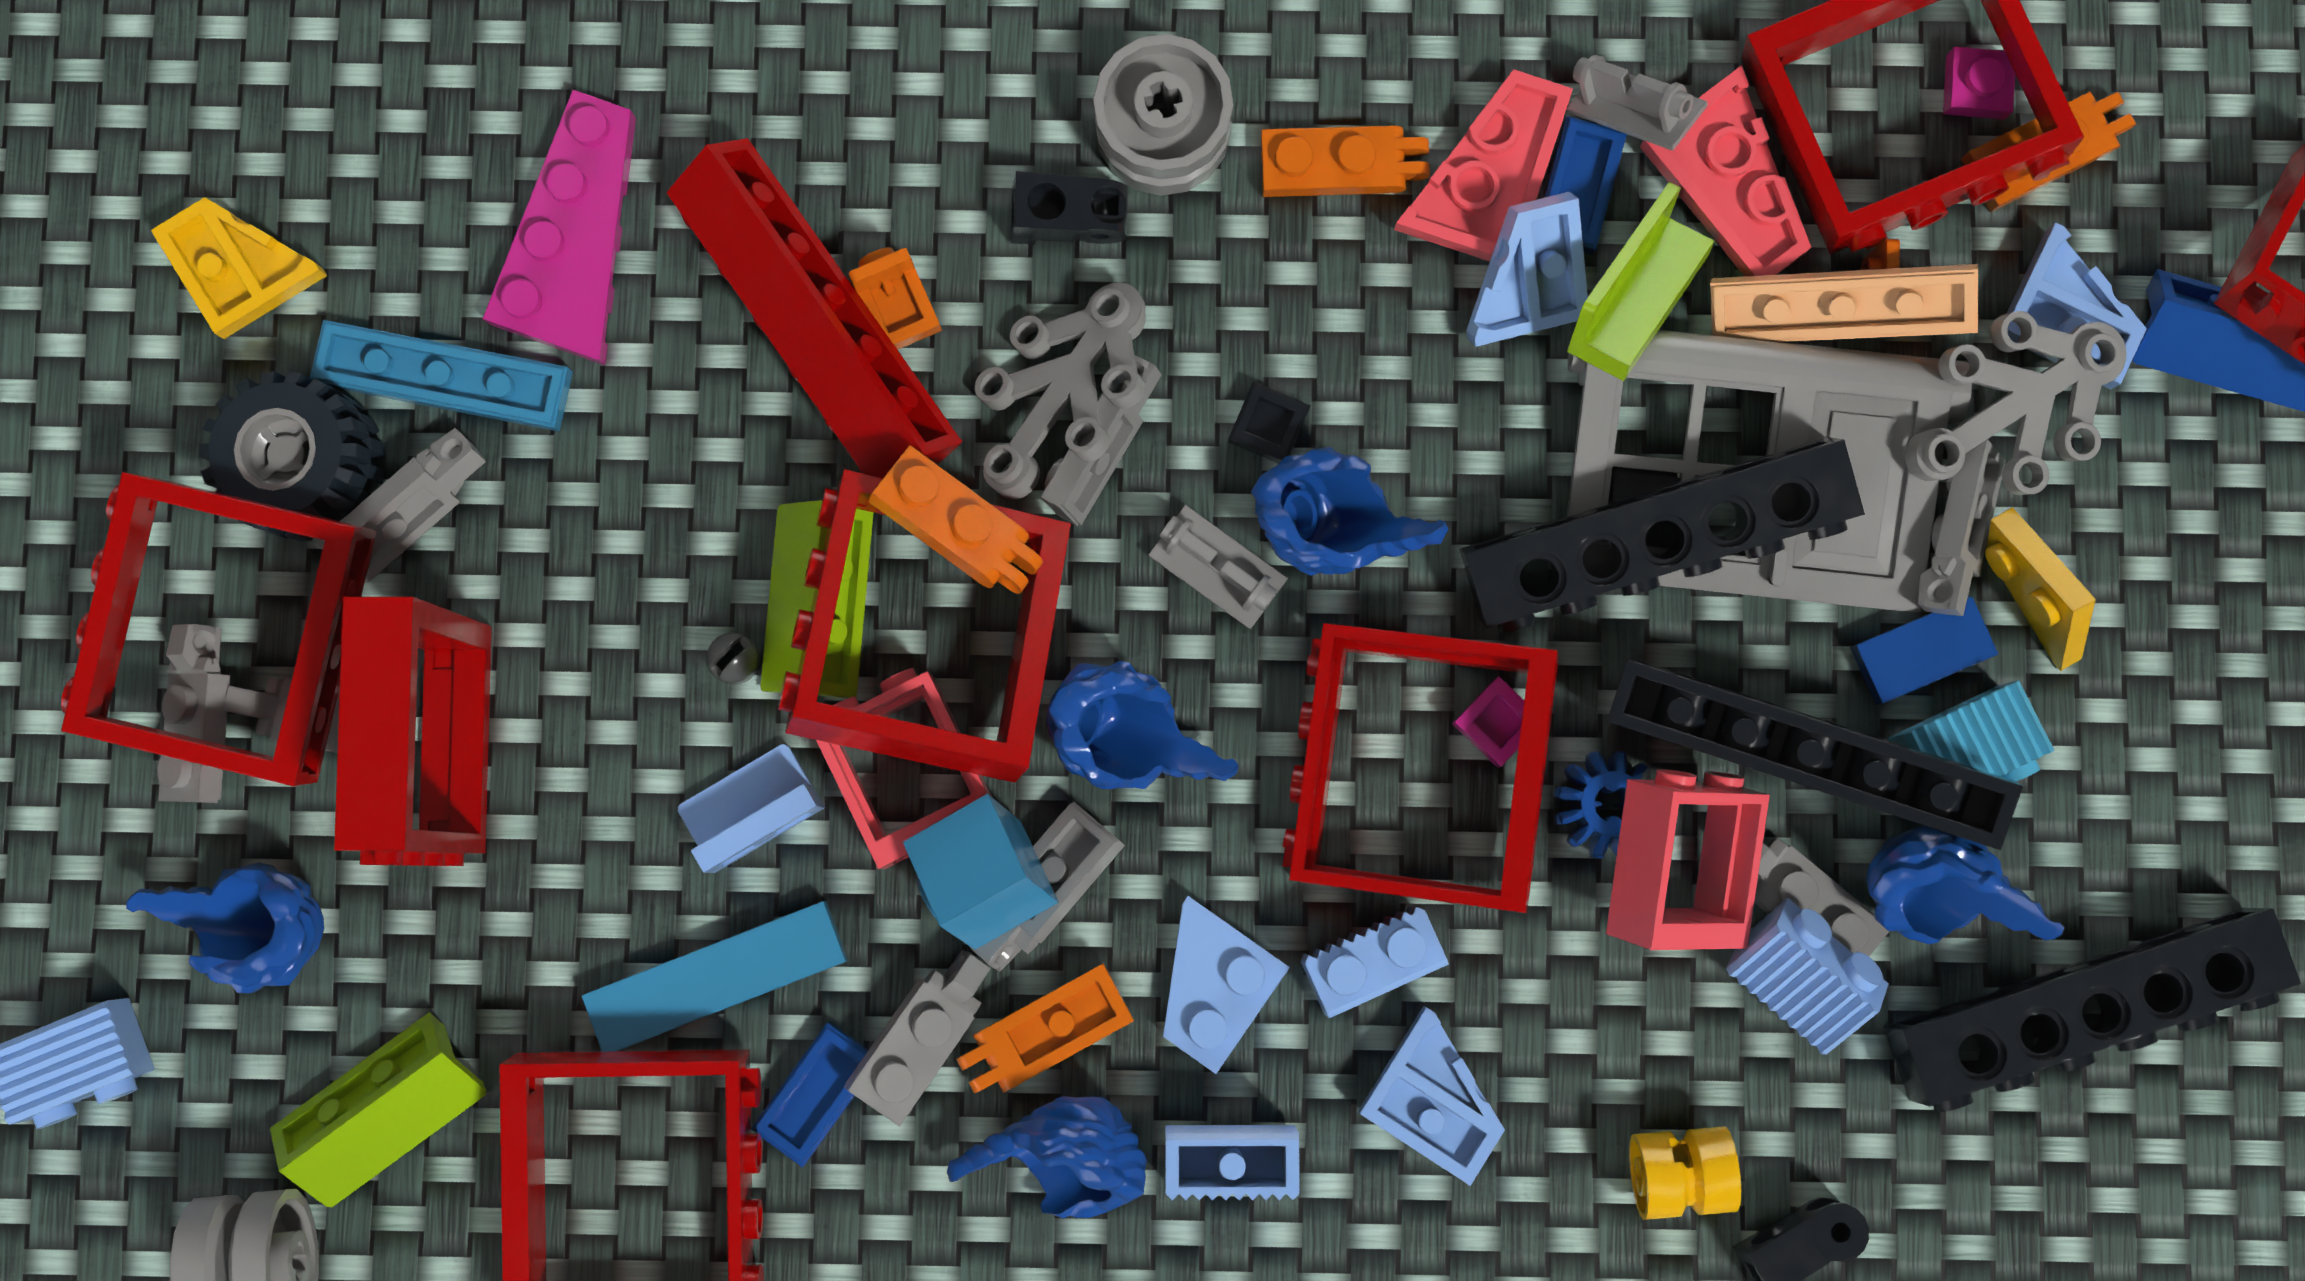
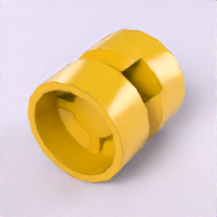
[1629,1126,1741,1220]

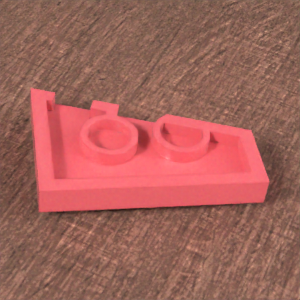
[1639,65,1812,276]
[1394,69,1573,262]

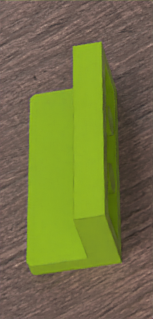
[1567,182,1714,382]
[760,500,874,699]
[270,1012,486,1207]

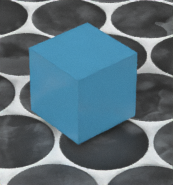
[903,793,1059,950]

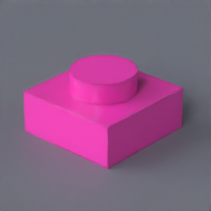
[1943,46,2015,120]
[1451,676,1524,768]

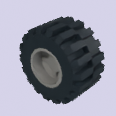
[199,371,386,541]

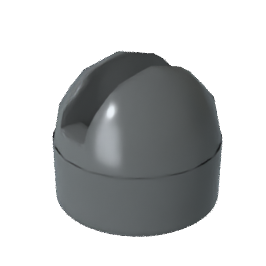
[706,633,760,685]

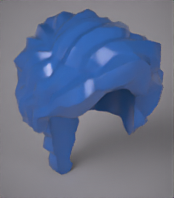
[1251,447,1448,576]
[1046,661,1239,789]
[1866,826,2064,944]
[126,862,324,994]
[947,1096,1147,1219]

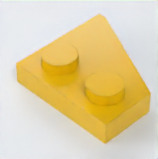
[151,197,327,339]
[1985,507,2096,671]

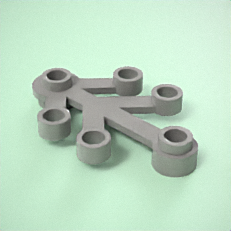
[975,282,1146,500]
[1905,311,2126,495]

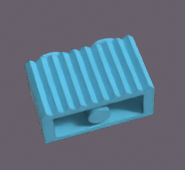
[1888,680,2054,781]

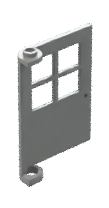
[1567,330,1972,613]

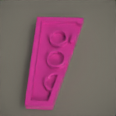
[483,90,636,366]

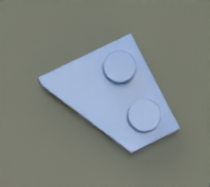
[1466,192,1588,347]
[2006,223,2147,389]
[1163,896,1290,1074]
[1358,1006,1505,1186]

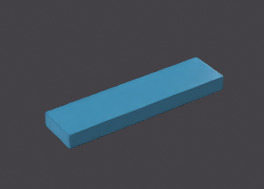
[310,320,573,432]
[581,901,848,1052]

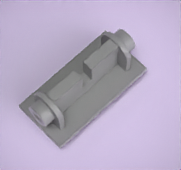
[1567,55,1708,151]
[1148,505,1288,630]

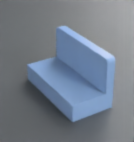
[678,744,825,873]

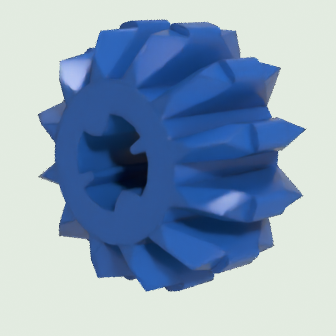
[1552,751,1649,859]

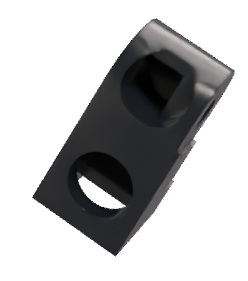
[1010,171,1128,245]
[1733,1197,1869,1281]

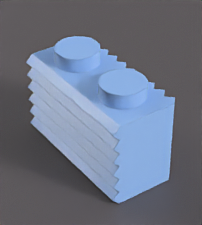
[1726,898,1889,1055]
[1300,906,1449,1018]
[0,998,155,1129]
[1165,1125,1300,1201]

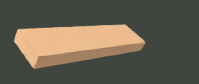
[1710,264,1978,342]

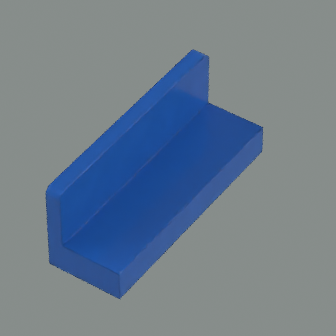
[2132,269,2305,412]

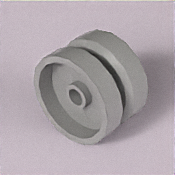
[1093,34,1234,196]
[170,1189,319,1281]

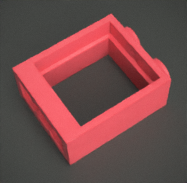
[816,668,992,869]
[1606,769,1770,950]

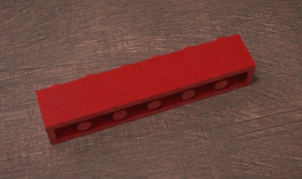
[666,138,962,478]

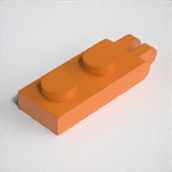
[1961,92,2137,212]
[1261,126,1430,197]
[868,445,1043,594]
[956,963,1134,1094]

